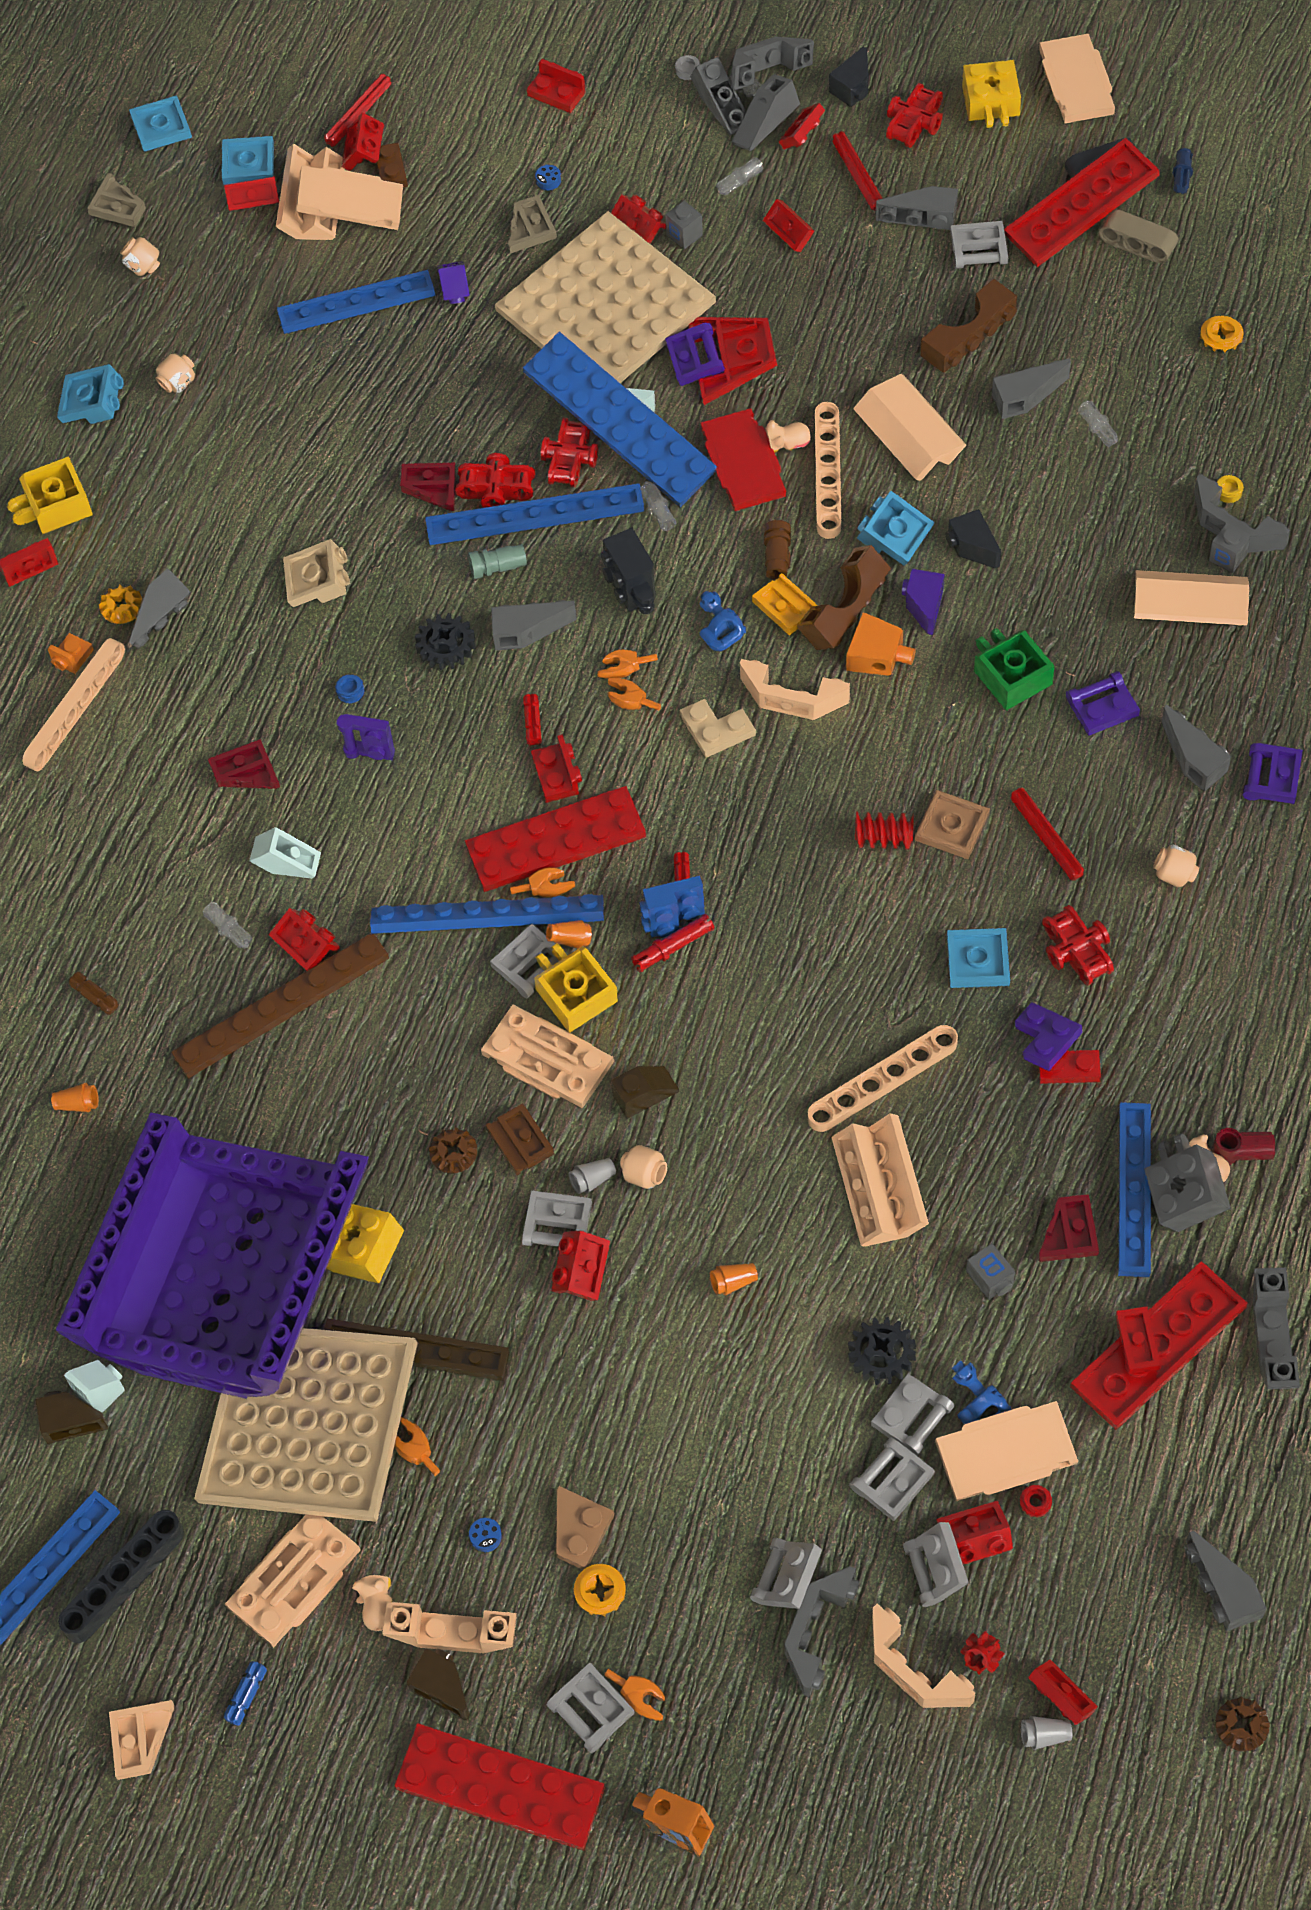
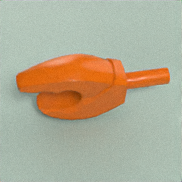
[597,649,658,679]
[608,678,661,711]
[510,868,575,897]
[394,1417,440,1476]
[604,1669,665,1721]

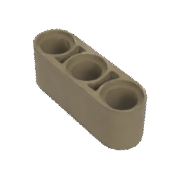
[1099,209,1179,263]

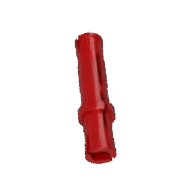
[631,914,714,973]

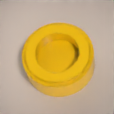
[1217,475,1243,503]

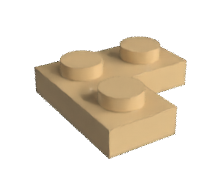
[680,699,756,758]

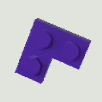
[1015,1002,1082,1071]

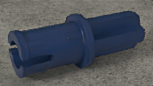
[1172,148,1193,194]

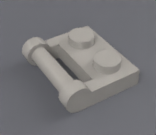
[950,221,1008,269]
[490,924,566,998]
[522,1191,592,1247]
[871,1373,955,1456]
[849,1437,935,1521]
[903,1522,969,1607]
[750,1538,822,1609]
[547,1663,635,1753]

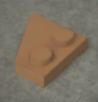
[556,1486,615,1570]

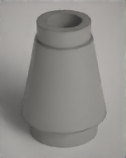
[569,1158,616,1194]
[1021,1716,1072,1750]

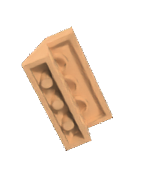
[276,144,345,240]
[853,374,966,481]
[1134,570,1249,625]
[832,1113,929,1246]

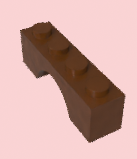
[921,279,1017,373]
[797,545,891,650]

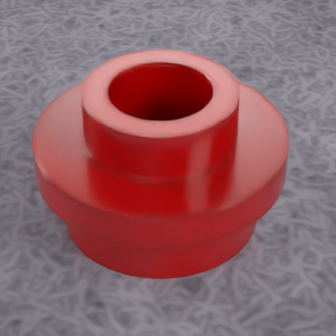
[1020,1485,1052,1517]

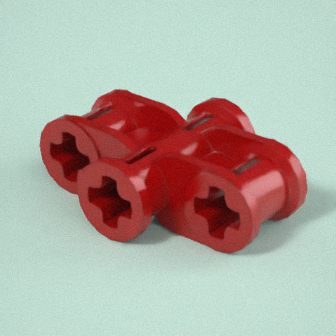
[886,83,943,148]
[541,417,598,488]
[455,453,535,508]
[1042,905,1114,986]

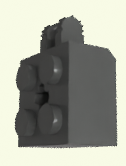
[1144,1133,1231,1232]

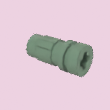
[468,544,527,579]

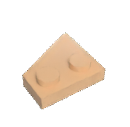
[109,1700,174,1780]

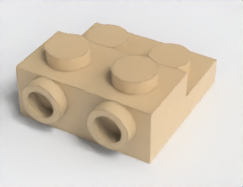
[283,539,350,607]

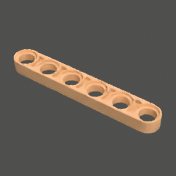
[815,402,841,539]
[22,638,125,771]
[808,1025,958,1132]

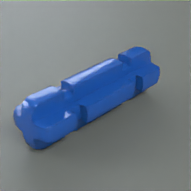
[224,1661,267,1725]

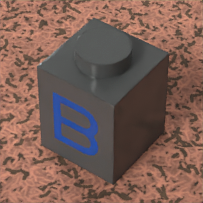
[665,200,703,249]
[1209,523,1251,573]
[966,1243,1015,1300]

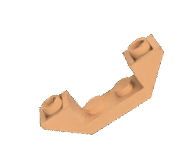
[740,659,850,720]
[382,1602,517,1653]
[872,1604,975,1708]

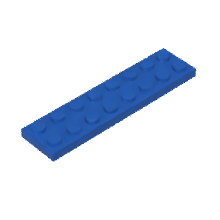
[523,331,717,508]

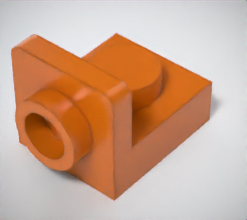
[48,633,94,674]

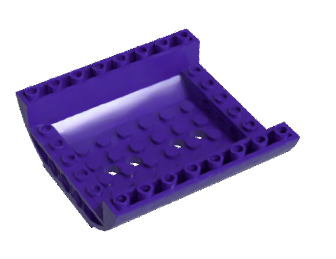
[56,1112,369,1399]

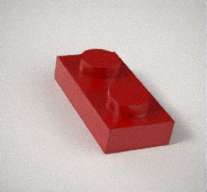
[778,103,825,150]
[224,176,279,211]
[762,199,815,252]
[1039,1050,1101,1084]
[1115,1306,1161,1374]
[1028,1659,1098,1725]

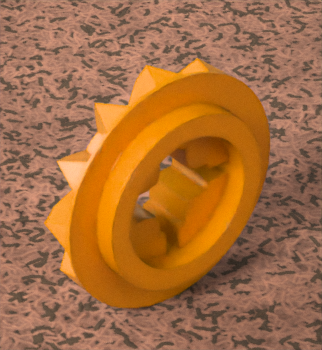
[1200,316,1244,353]
[99,584,142,624]
[574,1564,626,1616]

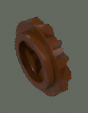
[429,1127,478,1173]
[1215,1696,1270,1751]

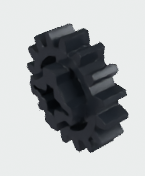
[415,613,476,671]
[848,1317,916,1385]

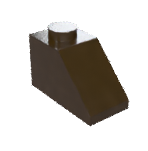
[611,1066,679,1119]
[35,1391,109,1444]
[407,1648,470,1721]

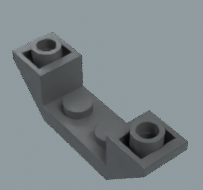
[731,37,814,90]
[1194,474,1290,553]
[1253,1267,1300,1389]
[784,1566,860,1698]

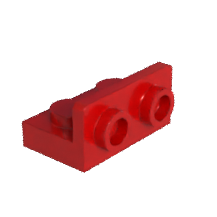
[527,59,585,113]
[341,112,384,171]
[611,194,666,244]
[0,538,58,587]
[531,734,582,803]
[269,908,340,971]
[551,1230,610,1301]
[937,1501,1013,1564]

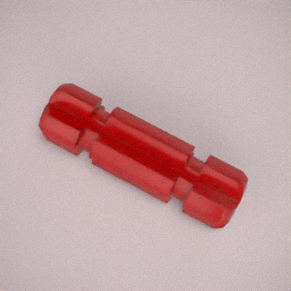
[523,693,542,746]
[674,852,690,881]

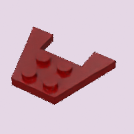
[689,317,778,405]

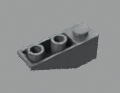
[690,57,746,136]
[732,74,800,151]
[876,186,958,230]
[992,358,1071,419]
[125,568,191,652]
[491,600,576,650]
[1162,705,1231,792]
[1184,1531,1267,1631]

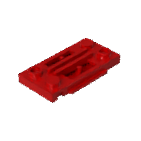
[700,408,786,511]

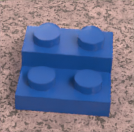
[639,876,705,938]

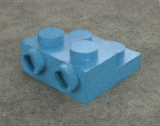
[57,364,124,424]
[857,491,935,566]

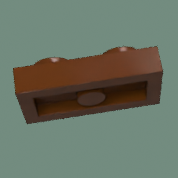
[377,142,408,188]

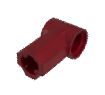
[1211,1128,1275,1165]

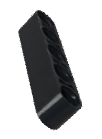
[58,1510,184,1643]

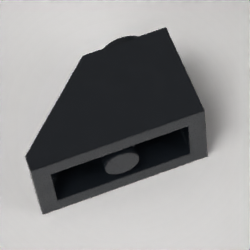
[829,46,869,107]
[945,509,1001,568]

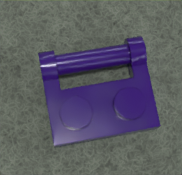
[665,323,725,386]
[1066,671,1140,736]
[337,714,395,760]
[1243,743,1303,804]

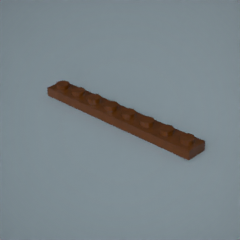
[171,934,389,1079]

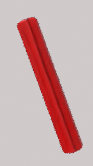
[324,74,391,147]
[832,131,883,211]
[1011,788,1084,881]

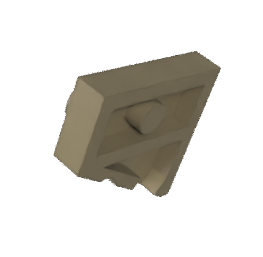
[87,173,146,227]
[508,195,557,253]

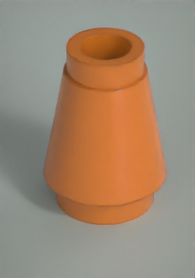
[546,920,592,949]
[51,1083,99,1112]
[710,1263,758,1296]

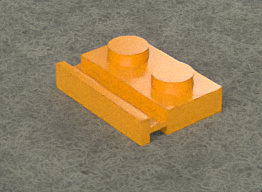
[752,573,818,636]

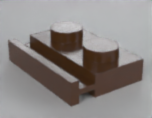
[485,1103,554,1176]

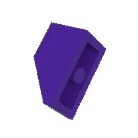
[437,261,470,304]
[902,569,945,635]

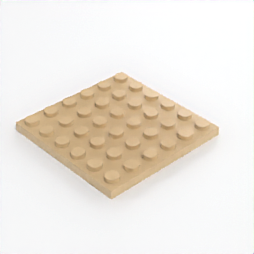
[495,211,716,383]
[194,1328,417,1522]

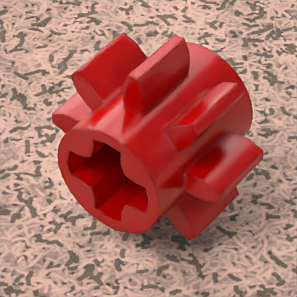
[960,1631,1004,1675]

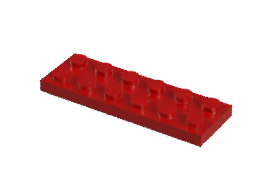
[1004,138,1159,267]
[465,786,646,892]
[1070,1261,1248,1430]
[394,1723,605,1851]

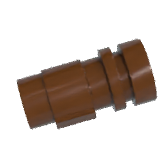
[764,520,791,580]

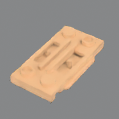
[1039,34,1115,123]
[296,165,403,230]
[481,1004,614,1109]
[935,1401,1078,1501]
[225,1515,360,1648]

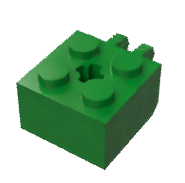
[974,628,1055,711]

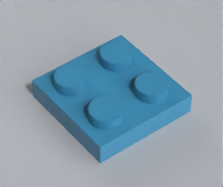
[129,95,192,152]
[222,136,274,185]
[947,928,1010,988]

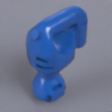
[699,591,746,651]
[952,1361,1011,1425]

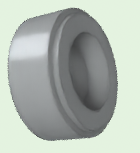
[675,55,700,80]

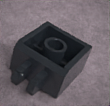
[600,527,656,614]

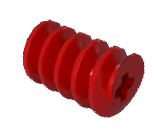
[855,811,914,850]

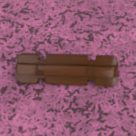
[69,972,119,1015]

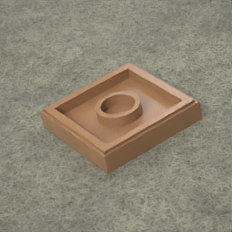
[915,790,990,859]

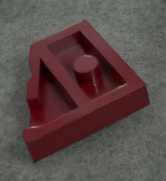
[400,462,456,511]
[208,739,280,789]
[1038,1194,1099,1262]

